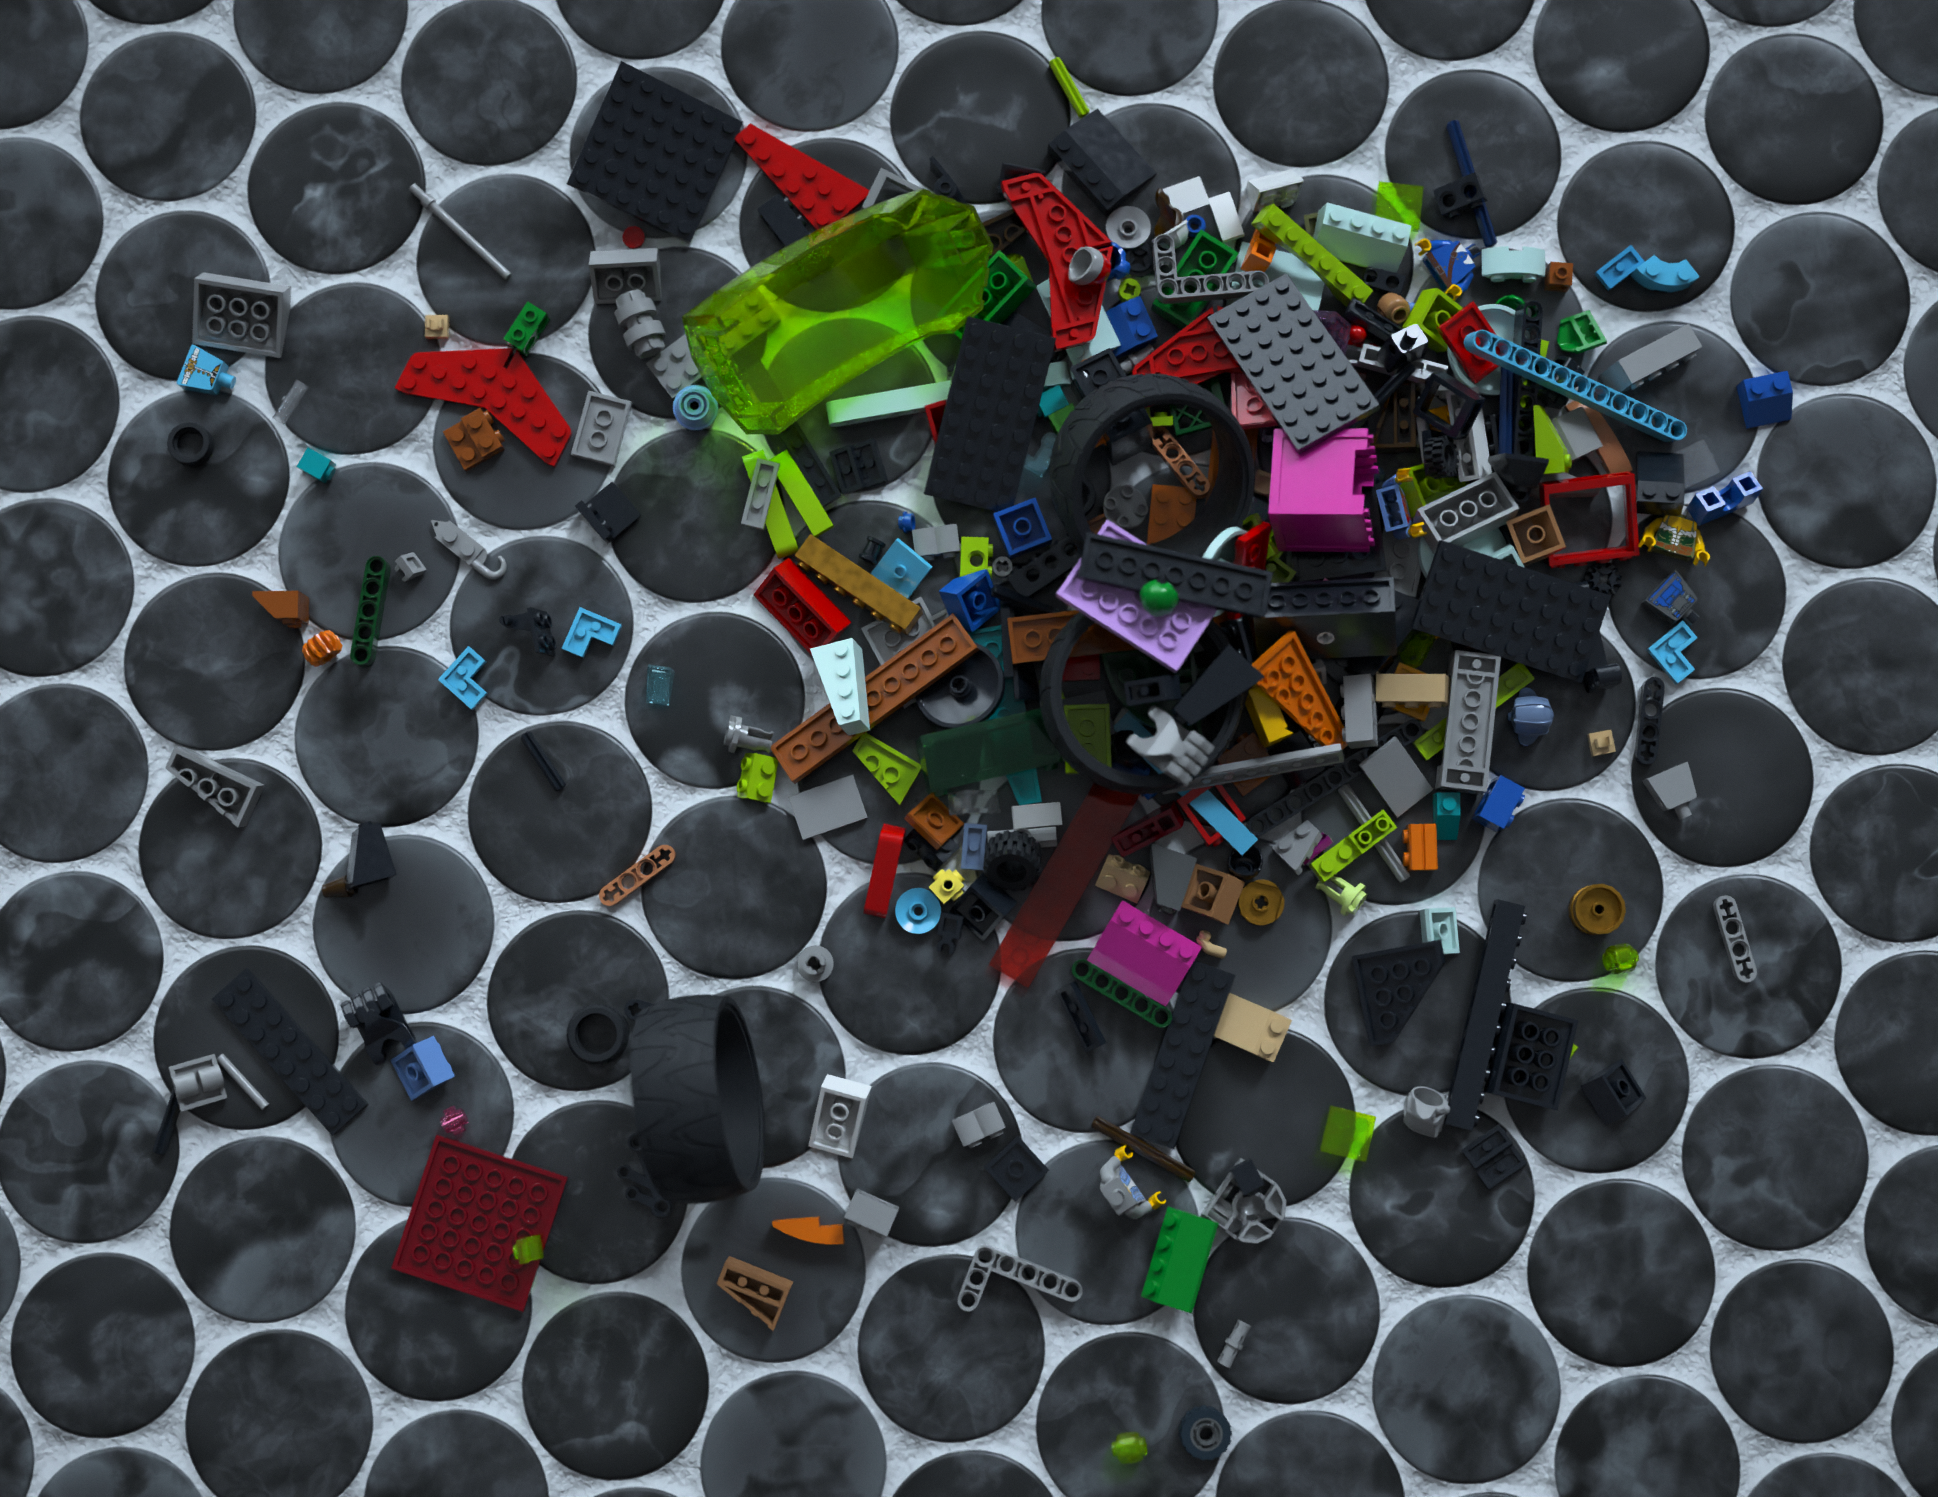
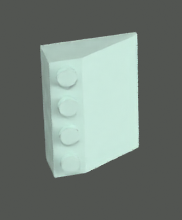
[1226,241,1324,316]

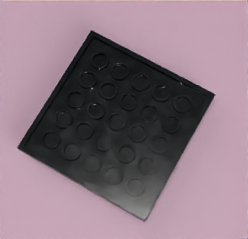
[566,61,743,244]

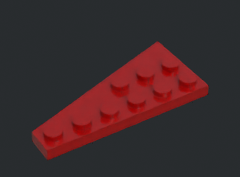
[735,123,870,237]

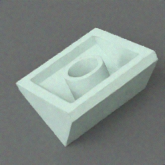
[1419,907,1460,954]

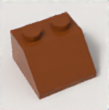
[252,591,309,628]

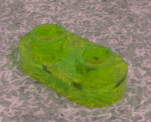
[1400,631,1436,668]

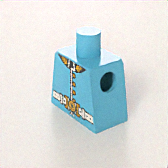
[176,344,236,395]

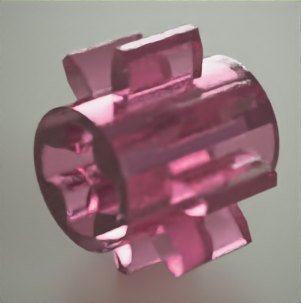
[440,1106,469,1135]

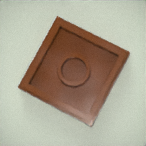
[904,792,964,850]

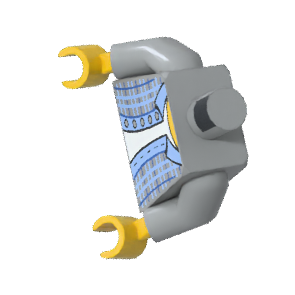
[1100,1145,1166,1219]

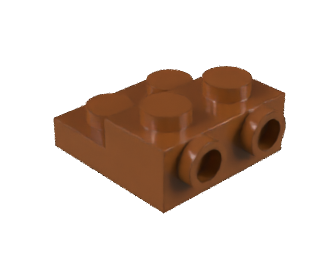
[443,408,505,471]
[1216,732,1272,797]

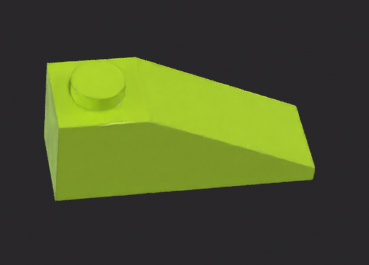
[1533,405,1572,475]

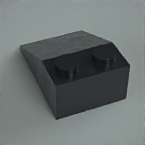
[1635,451,1685,516]

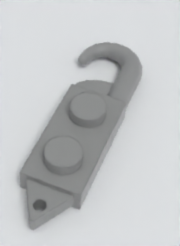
[431,520,507,580]

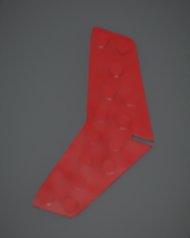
[1000,173,1113,352]
[1133,306,1243,408]
[395,348,572,468]

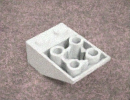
[1246,170,1303,212]

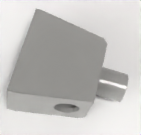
[1643,762,1697,820]

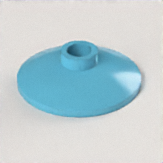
[895,888,941,934]

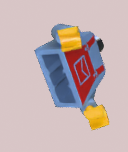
[1376,468,1427,540]

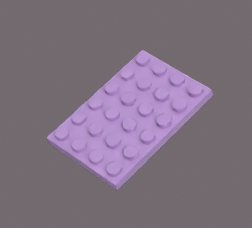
[1056,520,1217,673]

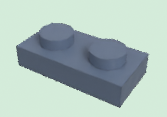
[961,823,987,871]

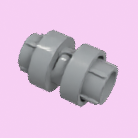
[614,290,666,359]

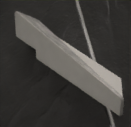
[1339,342,1448,384]

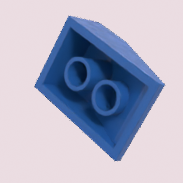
[1106,296,1158,359]

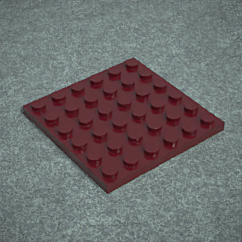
[391,1135,569,1312]

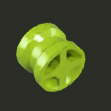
[1118,278,1141,303]

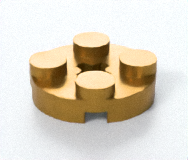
[1238,880,1284,926]

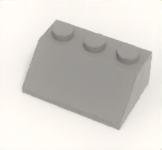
[589,248,662,304]

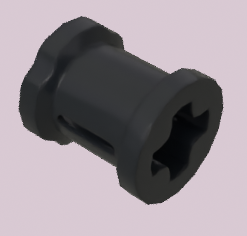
[858,536,886,565]

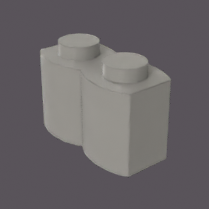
[912,524,961,562]
[952,1101,1006,1148]

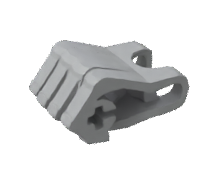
[1126,706,1214,786]

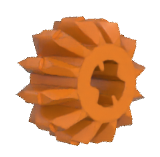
[302,630,343,667]

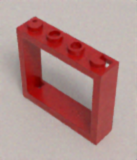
[1539,471,1639,568]

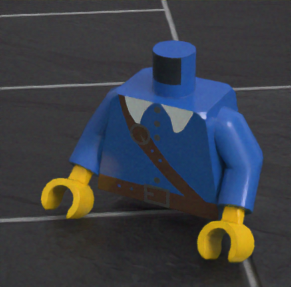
[1415,238,1480,301]

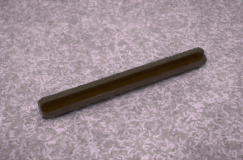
[1091,1116,1195,1182]

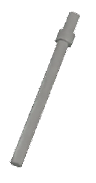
[409,183,512,280]

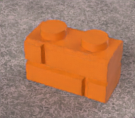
[1402,824,1438,871]

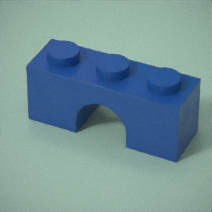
[1686,471,1763,526]

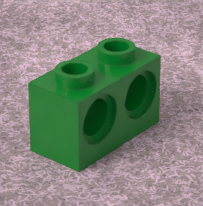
[503,301,550,357]

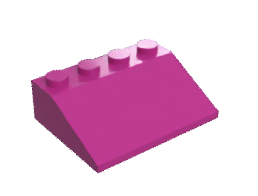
[1087,900,1202,1007]

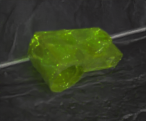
[513,1235,544,1264]

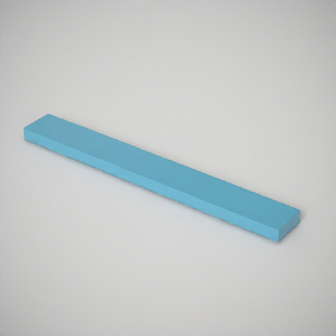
[1114,712,1258,856]

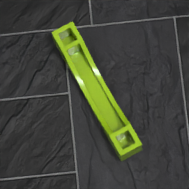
[1251,204,1373,307]

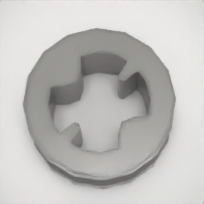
[992,556,1013,578]

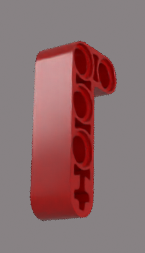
[863,823,906,919]

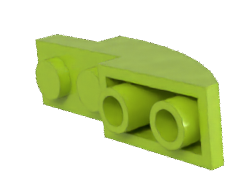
[1309,810,1397,883]

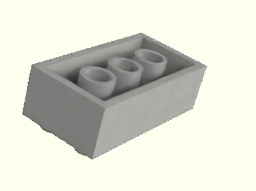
[1413,472,1519,554]

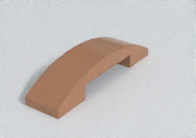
[1564,401,1633,474]

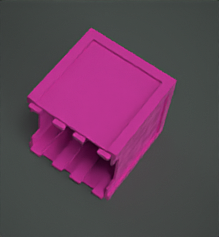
[1268,428,1379,552]

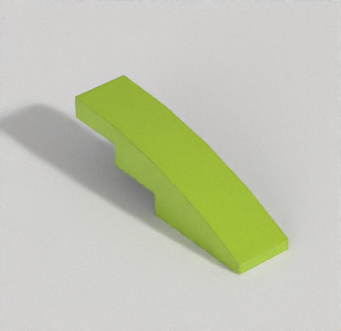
[768,450,834,538]

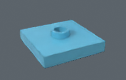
[871,538,933,599]

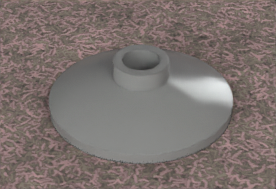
[1106,206,1151,249]

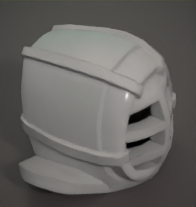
[1403,1086,1450,1138]

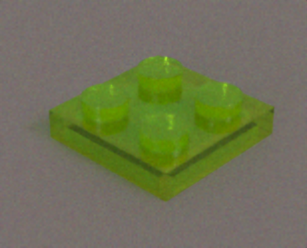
[1375,181,1424,232]
[1320,1106,1376,1162]

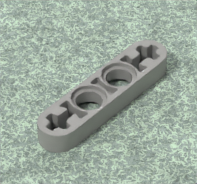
[1713,895,1757,983]

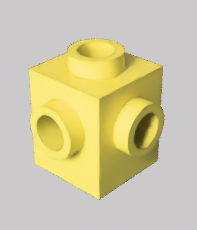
[929,869,965,905]

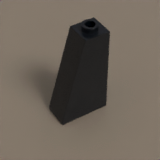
[1170,645,1265,726]

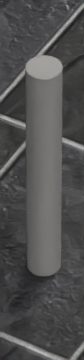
[216,1054,269,1110]

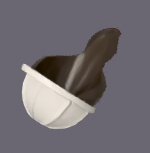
[1152,188,1188,249]

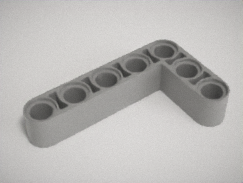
[1152,234,1269,304]
[958,1244,1082,1311]

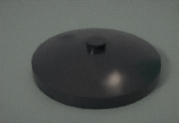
[915,642,1005,731]

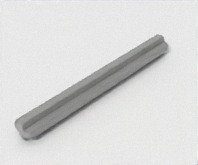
[1338,783,1410,882]

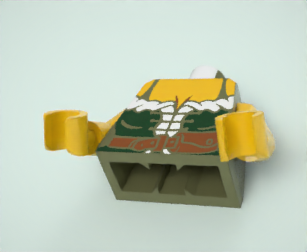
[1638,506,1710,566]

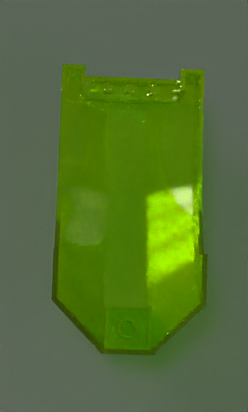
[682,189,994,435]

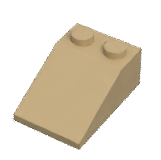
[1214,993,1292,1063]

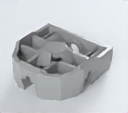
[1201,1157,1286,1243]

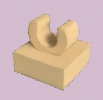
[425,315,449,339]
[1587,730,1616,757]

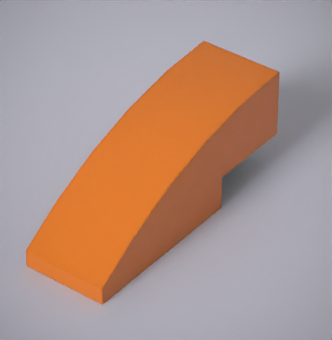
[772,1216,845,1244]

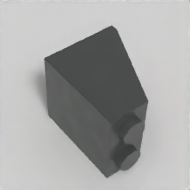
[1149,844,1197,915]

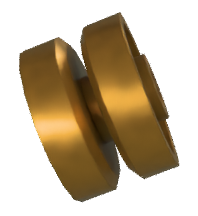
[1568,884,1626,935]

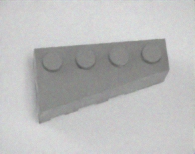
[1599,324,1702,393]
[165,747,265,828]

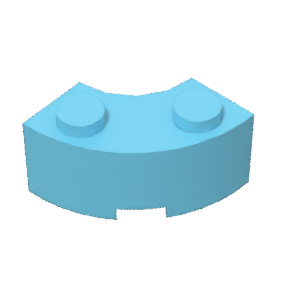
[1630,255,1700,293]

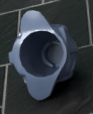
[1508,687,1554,746]

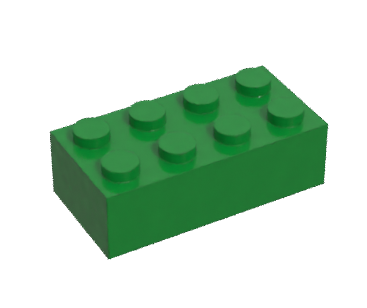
[1151,230,1239,330]

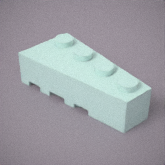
[810,638,870,735]

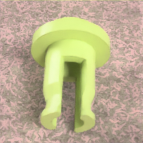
[1316,875,1367,916]

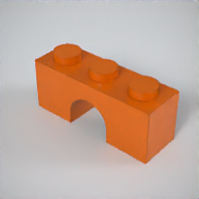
[1241,215,1288,273]

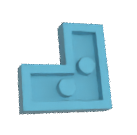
[562,607,622,658]
[1646,621,1697,685]
[438,646,488,710]

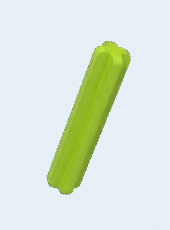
[1049,57,1089,118]

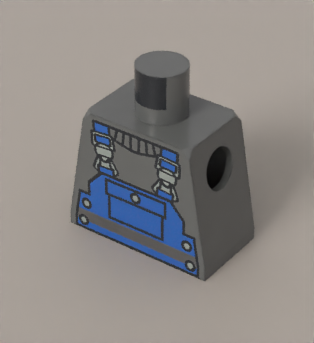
[1641,570,1700,626]

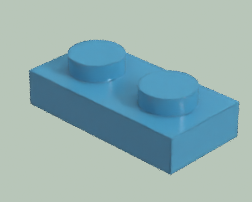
[1595,245,1645,291]

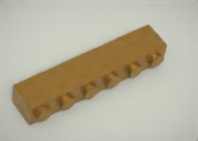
[795,534,923,635]

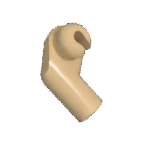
[1196,930,1227,959]

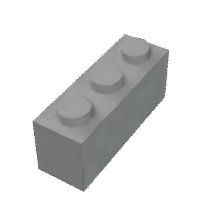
[1340,674,1378,749]

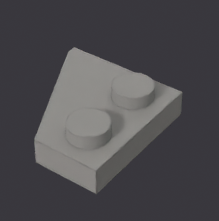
[1272,820,1323,875]

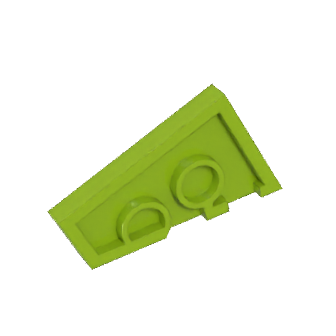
[853,733,923,805]

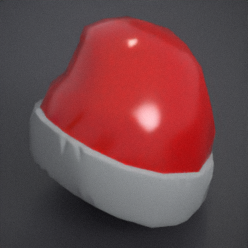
[1068,247,1111,286]

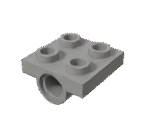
[168,1054,227,1112]

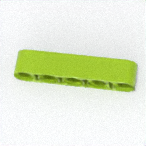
[742,449,799,559]

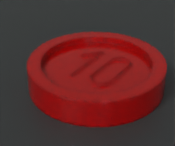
[622,226,645,249]

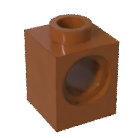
[1544,262,1573,292]

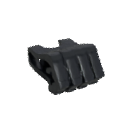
[340,982,417,1066]

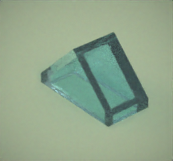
[646,664,675,706]

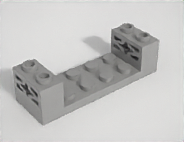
[1435,650,1501,795]

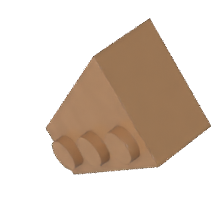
[717,1256,793,1331]

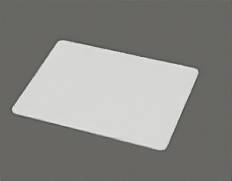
[1163,176,1209,213]

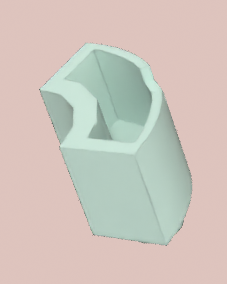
[1482,246,1545,282]

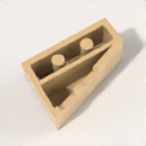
[1375,674,1451,708]

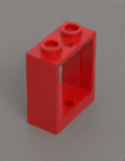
[1176,784,1246,847]

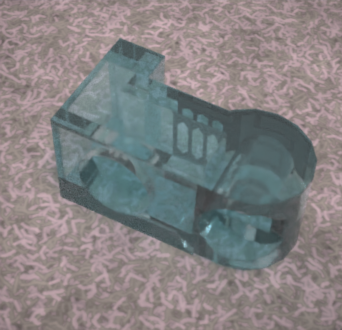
[1024,433,1057,477]

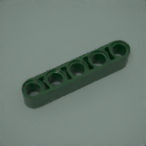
[350,556,391,668]
[1071,959,1172,1028]

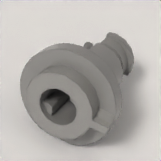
[724,715,774,754]
[798,945,834,982]

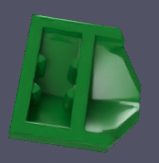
[1557,310,1607,354]

